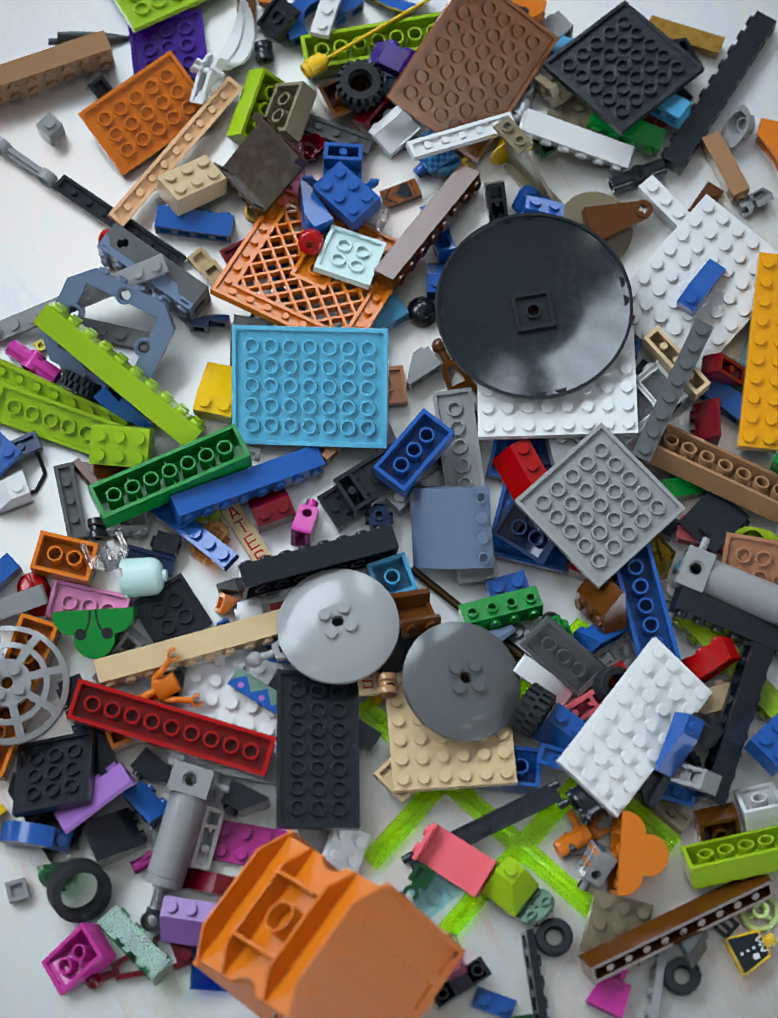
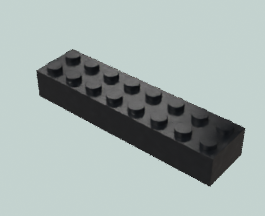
[235,525,399,601]

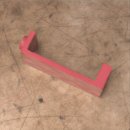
[412,822,499,898]

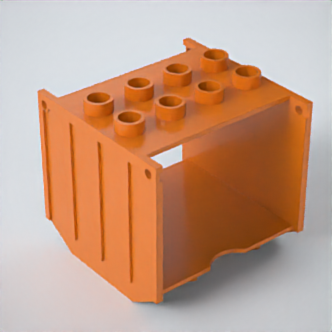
[192,829,466,1018]

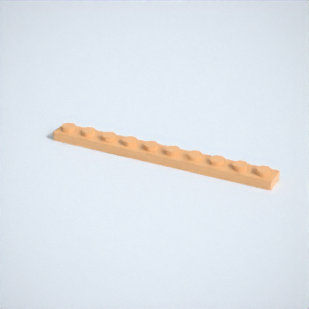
[107,76,243,227]

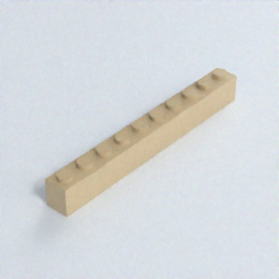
[93,609,280,688]

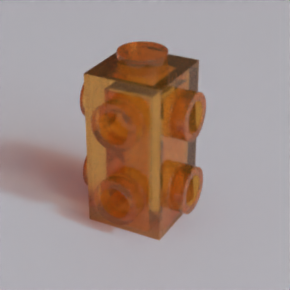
[189,520,231,567]

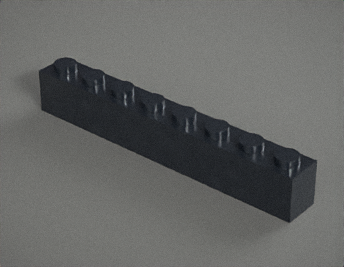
[694,641,774,806]

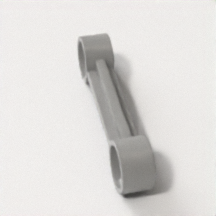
[0,136,58,188]

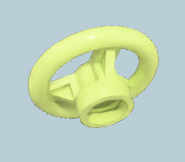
[739,897,778,932]

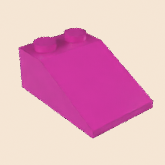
[41,923,117,996]

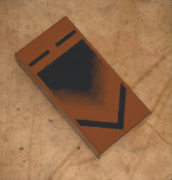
[379,178,422,210]

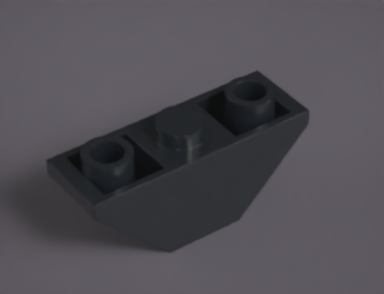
[434,956,492,1009]

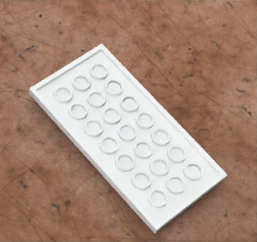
[556,637,712,817]

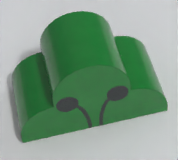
[52,607,139,659]

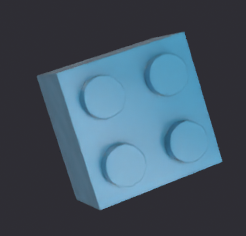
[366,552,418,594]

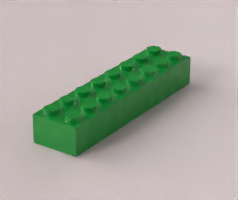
[88,423,252,529]

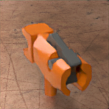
[553,809,611,860]

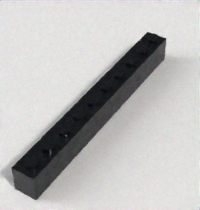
[660,10,777,176]

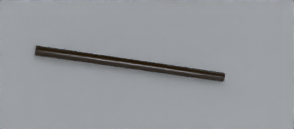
[411,566,524,660]

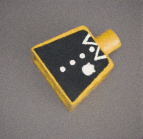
[723,930,777,977]

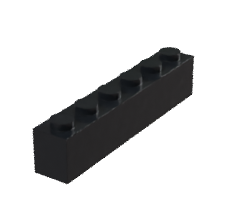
[668,585,778,658]
[56,673,119,777]

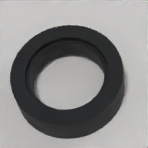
[46,858,112,923]

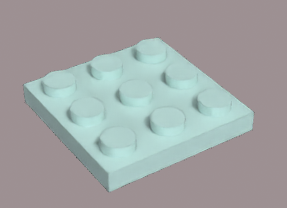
[313,225,387,290]

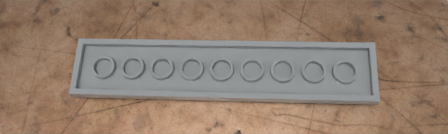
[432,387,498,585]

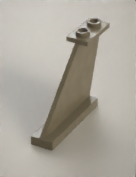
[493,115,563,203]

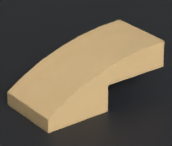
[187,246,223,286]

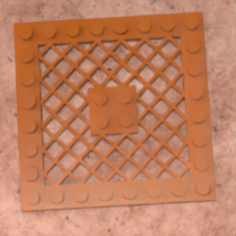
[210,189,398,328]

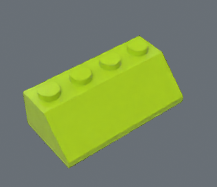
[226,67,285,145]

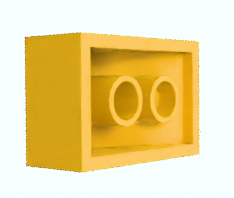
[193,362,232,424]

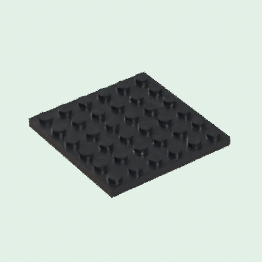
[542,0,704,136]

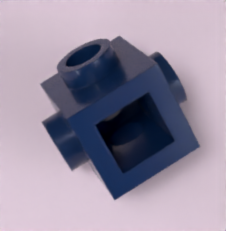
[365,503,393,531]

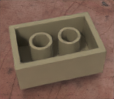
[264,81,317,143]

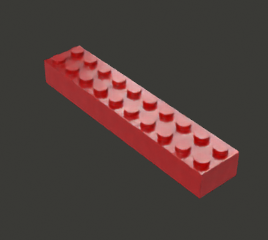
[66,678,277,779]

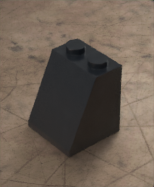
[81,807,148,868]

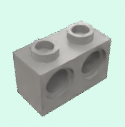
[670,763,722,796]

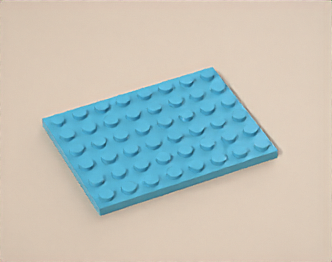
[232,325,389,449]

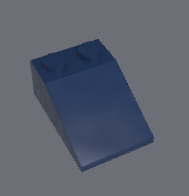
[492,499,555,565]

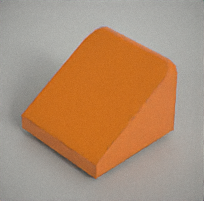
[214,592,239,615]

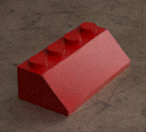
[492,439,547,500]

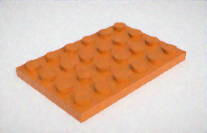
[78,50,207,177]

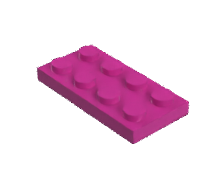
[212,820,288,866]

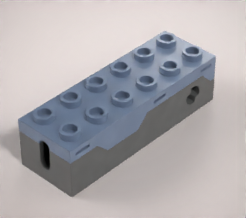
[97,223,211,322]

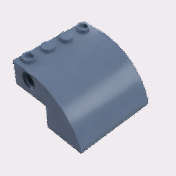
[409,485,493,569]

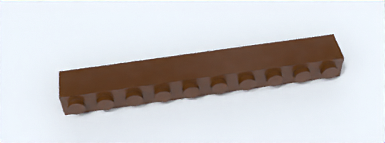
[578,874,775,984]

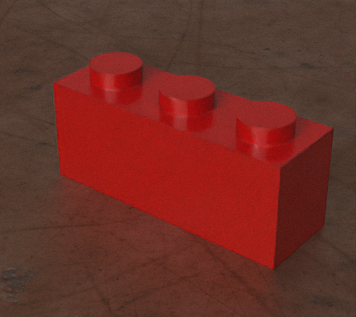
[681,636,741,684]

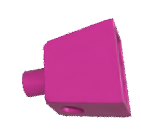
[291,499,319,547]
[584,969,631,1018]

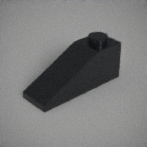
[483,180,508,222]
[130,747,172,786]

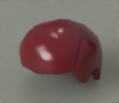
[295,132,326,161]

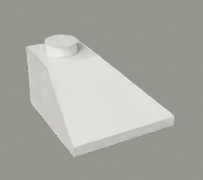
[0,466,34,513]

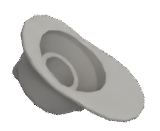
[721,105,755,149]

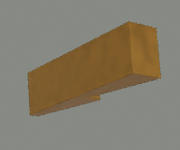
[649,15,725,59]

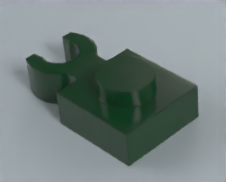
[403,861,437,901]

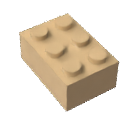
[157,155,227,216]

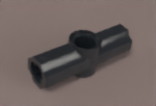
[608,158,667,194]

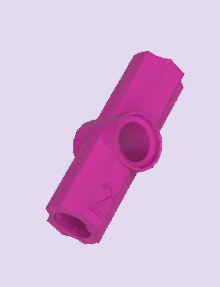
[5,340,62,383]

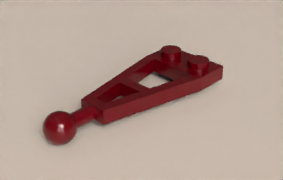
[85,933,196,989]

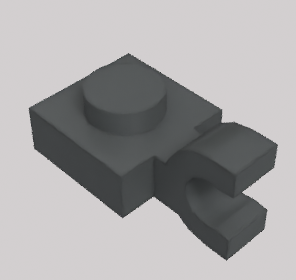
[738,187,774,217]

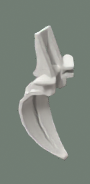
[189,0,256,105]

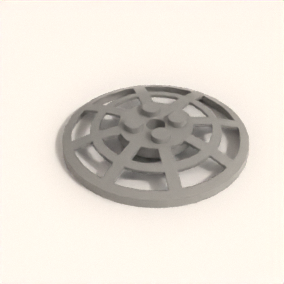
[0,626,70,746]

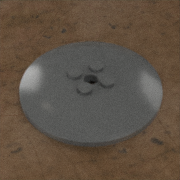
[402,622,521,742]

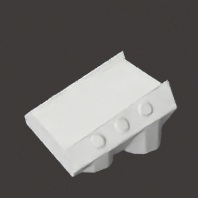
[368,106,421,159]

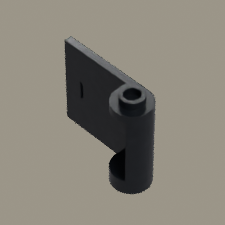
[677,491,751,554]

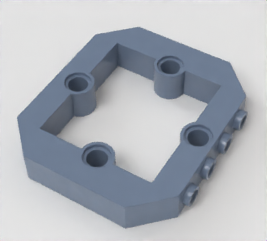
[41,266,176,386]

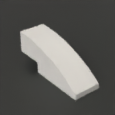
[513,654,573,706]

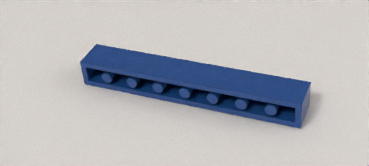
[169,446,326,524]

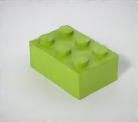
[89,423,155,467]

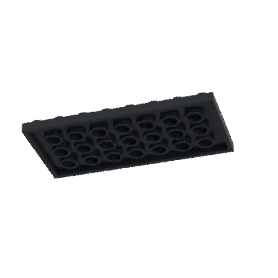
[276,669,360,831]

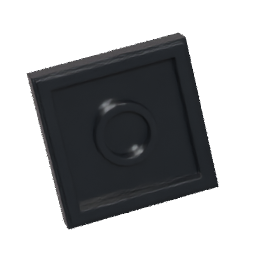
[256,0,302,43]

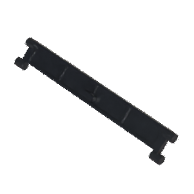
[401,779,570,870]

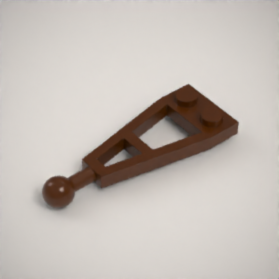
[431,338,478,430]

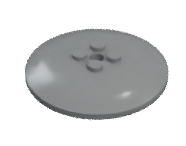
[277,569,400,684]

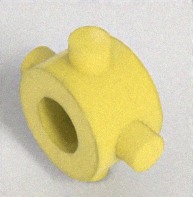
[33,339,47,353]

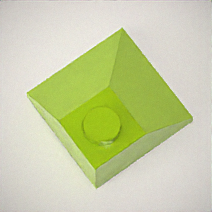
[481,855,539,918]

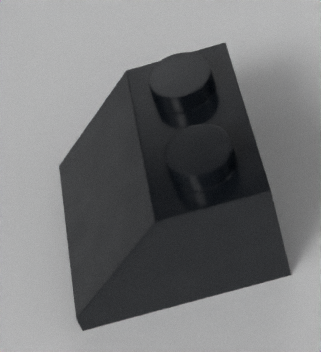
[221,779,271,817]

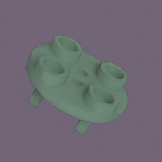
[516,887,554,927]

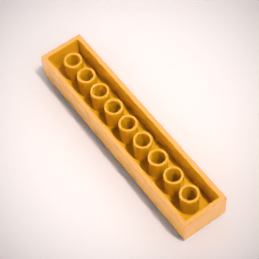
[736,252,778,454]

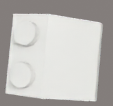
[733,782,778,832]

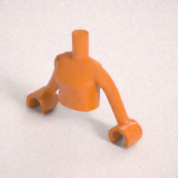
[142,647,203,707]

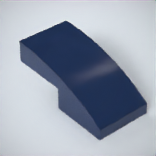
[188,314,231,334]

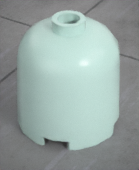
[119,557,168,599]

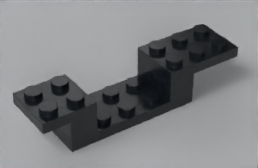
[317,441,442,531]

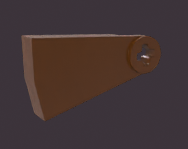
[581,199,653,242]

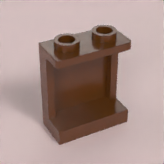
[390,588,441,638]

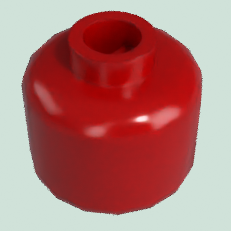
[298,228,324,255]

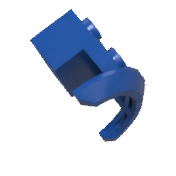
[303,142,379,189]

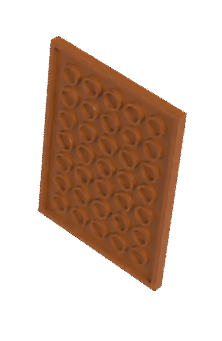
[386,0,559,164]

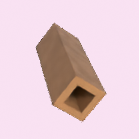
[700,131,750,203]

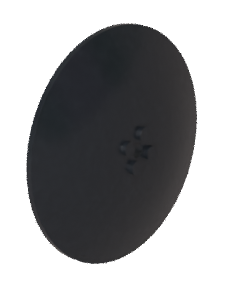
[435,213,633,400]

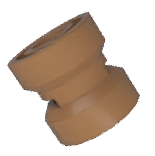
[376,672,398,698]

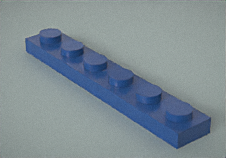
[148,503,239,572]

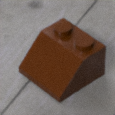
[693,802,741,842]

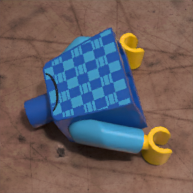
[413,130,473,178]

